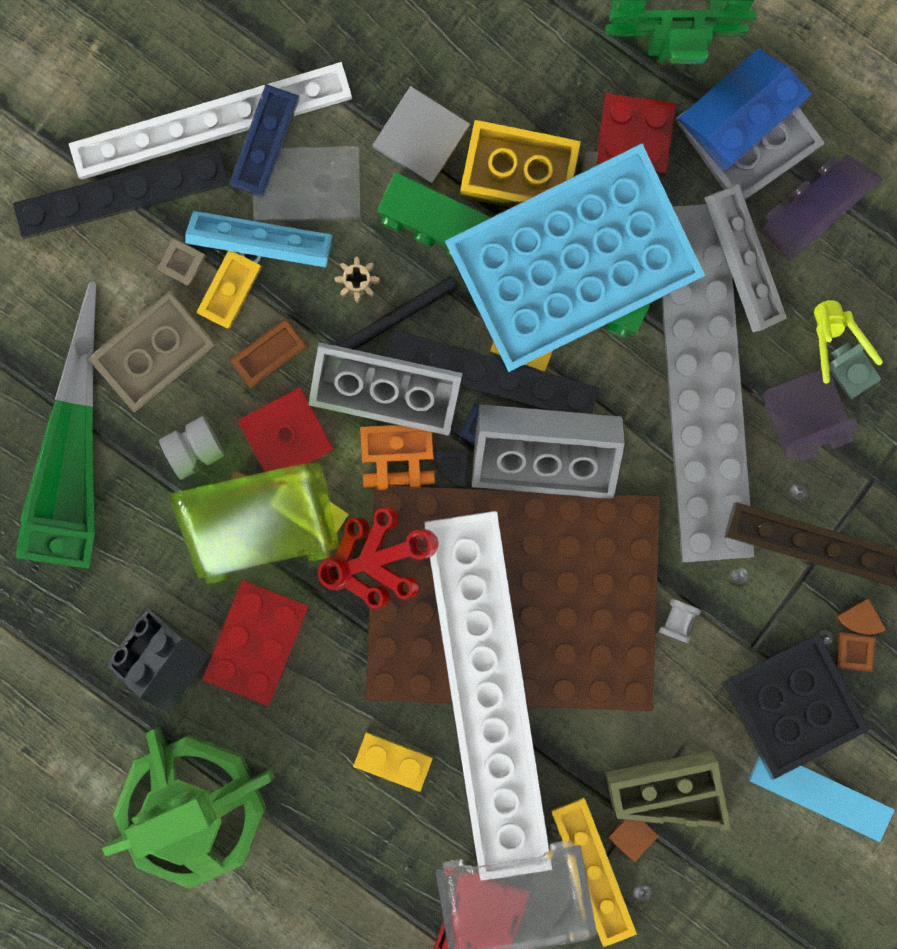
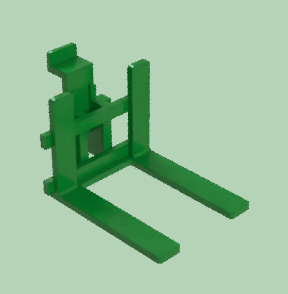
[605,0,756,64]

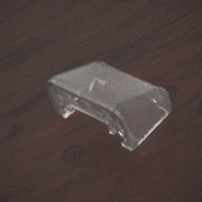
[435,841,597,949]

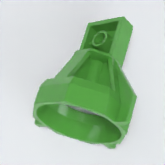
[102,726,274,889]

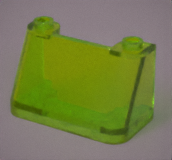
[170,463,339,584]

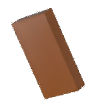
[229,318,308,389]

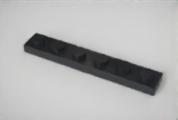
[13,149,229,239]
[386,330,599,414]

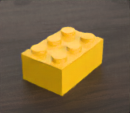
[460,120,581,208]

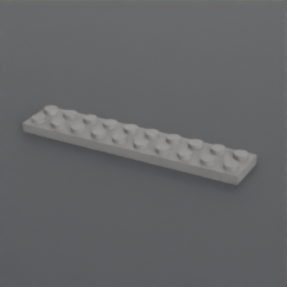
[661,204,754,562]

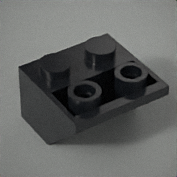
[106,607,211,714]

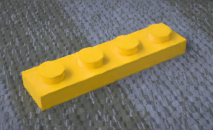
[551,797,637,947]

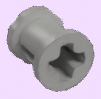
[659,599,701,644]

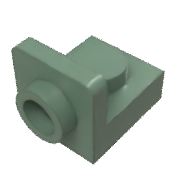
[829,341,881,400]

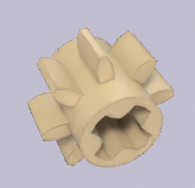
[335,257,380,303]

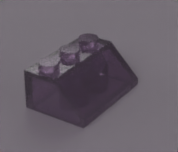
[761,154,883,261]

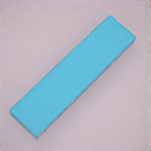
[185,211,333,267]
[748,756,895,842]

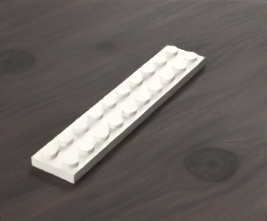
[425,511,552,880]

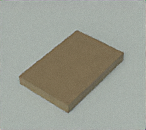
[88,290,217,413]

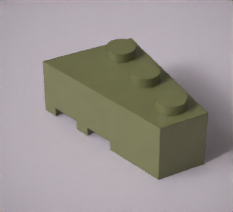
[606,750,731,831]

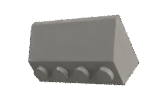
[308,342,462,435]
[472,404,625,498]

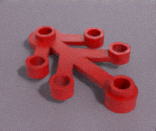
[318,507,439,609]

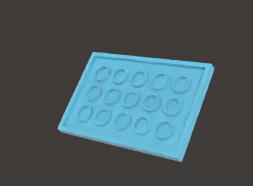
[445,144,705,372]

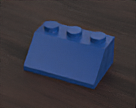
[678,49,812,173]

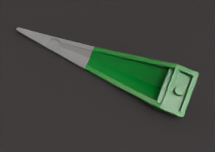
[15,281,96,569]

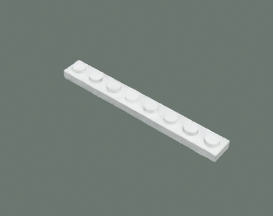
[69,62,352,180]

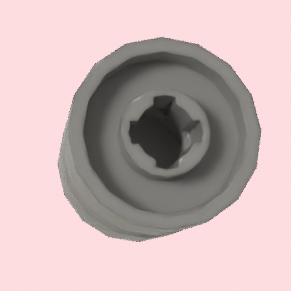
[159,416,225,480]

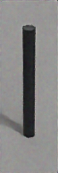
[335,276,458,350]

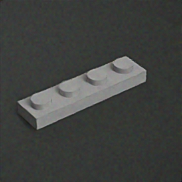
[705,184,787,332]

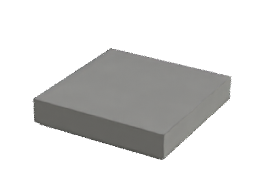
[372,86,470,185]

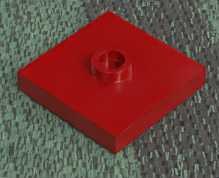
[238,387,334,484]

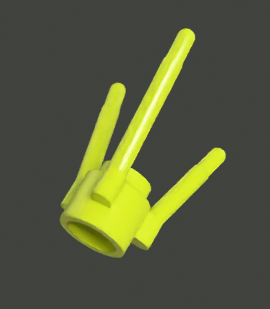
[814,300,883,384]

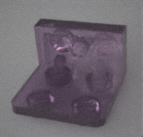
[762,369,860,462]

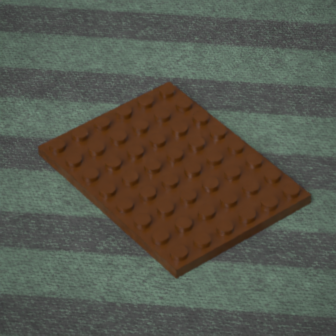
[366,486,660,711]

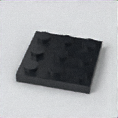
[722,634,869,779]

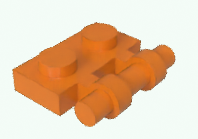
[360,425,435,490]

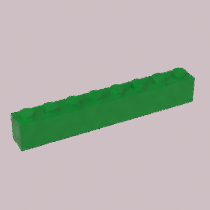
[377,172,651,339]

